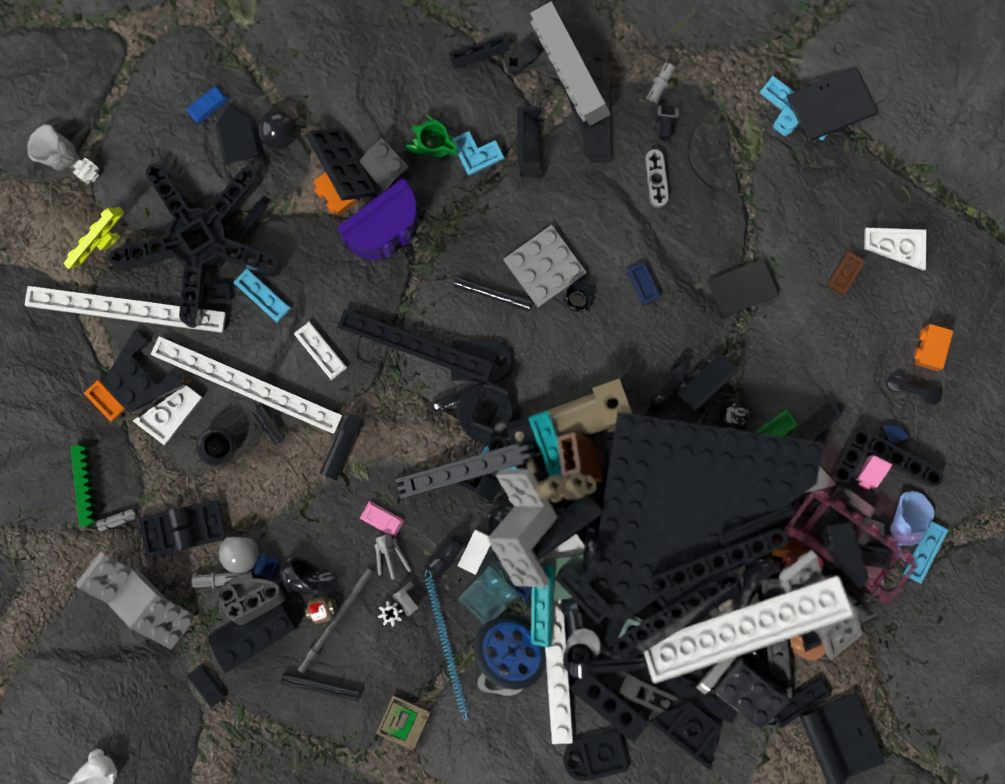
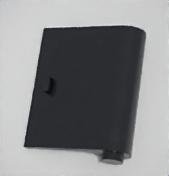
[799,693,885,784]

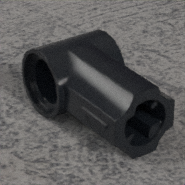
[560,598,587,635]

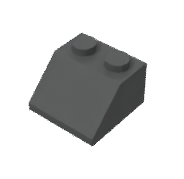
[359,138,410,196]

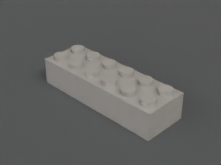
[530,2,611,126]

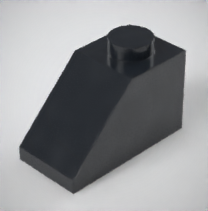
[458,475,501,502]

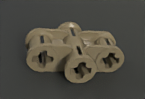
[536,472,596,502]

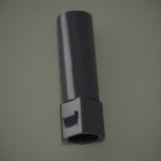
[319,413,364,481]

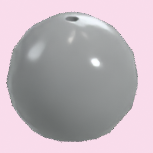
[218,537,259,573]

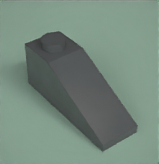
[619,674,686,713]

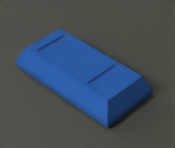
[186,85,228,124]

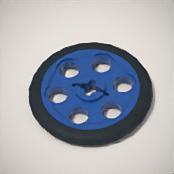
[474,616,546,690]

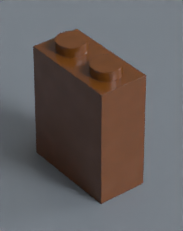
[557,432,603,483]

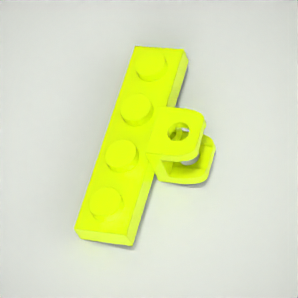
[64,207,125,269]

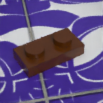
[826,251,865,296]
[770,537,810,558]

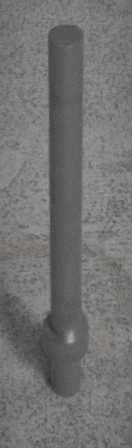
[297,568,374,674]

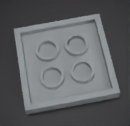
[503,225,586,308]

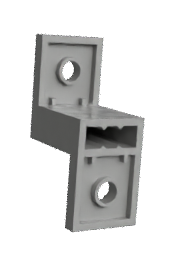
[487,469,557,587]
[75,551,196,649]
[779,551,863,660]

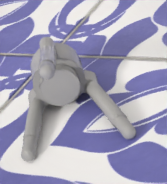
[375,534,411,580]

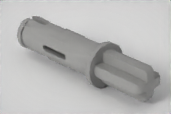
[192,571,254,588]

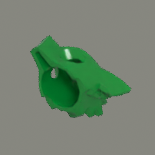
[404,114,460,158]

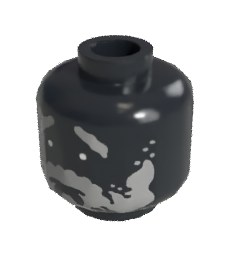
[721,402,749,430]

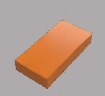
[84,379,125,422]

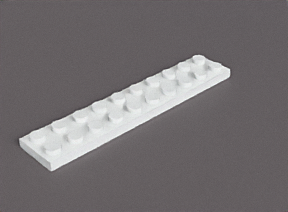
[644,576,853,683]

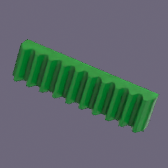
[70,445,98,527]

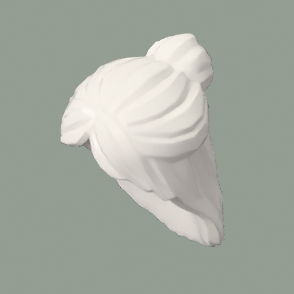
[69,749,117,784]

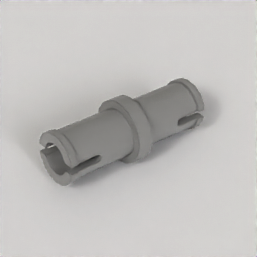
[646,62,676,103]

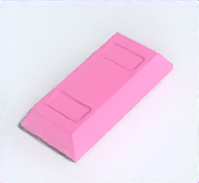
[360,501,405,538]

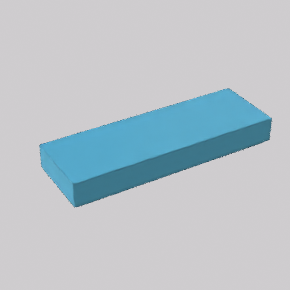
[233,268,291,323]
[902,521,948,584]

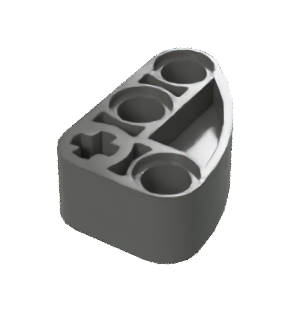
[218,579,286,625]

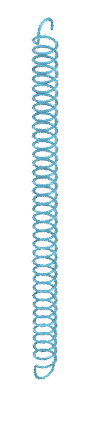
[425,570,468,721]

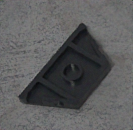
[649,700,721,771]

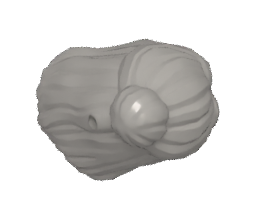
[27,125,80,170]

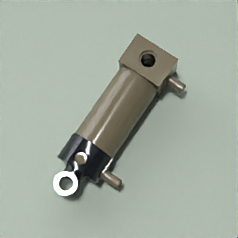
[488,379,632,474]

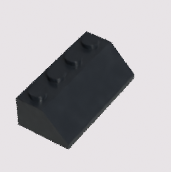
[531,494,603,560]
[207,595,298,673]

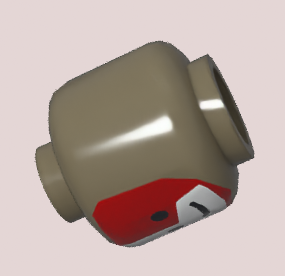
[305,595,337,624]

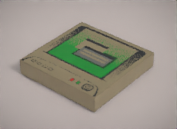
[376,695,430,750]

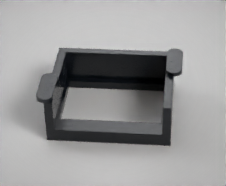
[517,103,542,180]

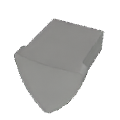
[392,581,418,616]

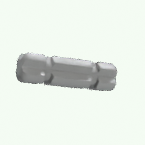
[96,509,137,531]

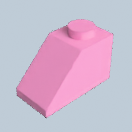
[855,455,892,490]

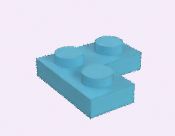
[452,131,504,176]

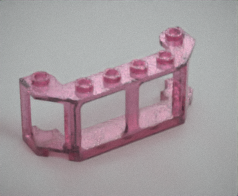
[784,489,918,606]

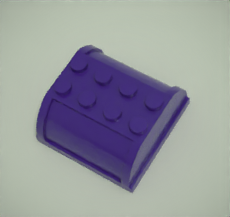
[337,179,417,259]

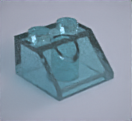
[458,566,519,624]

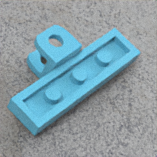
[760,76,826,140]

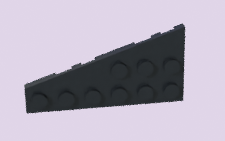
[562,45,611,163]

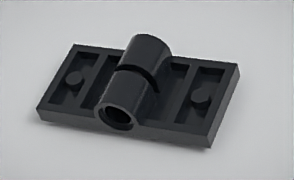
[138,500,227,558]

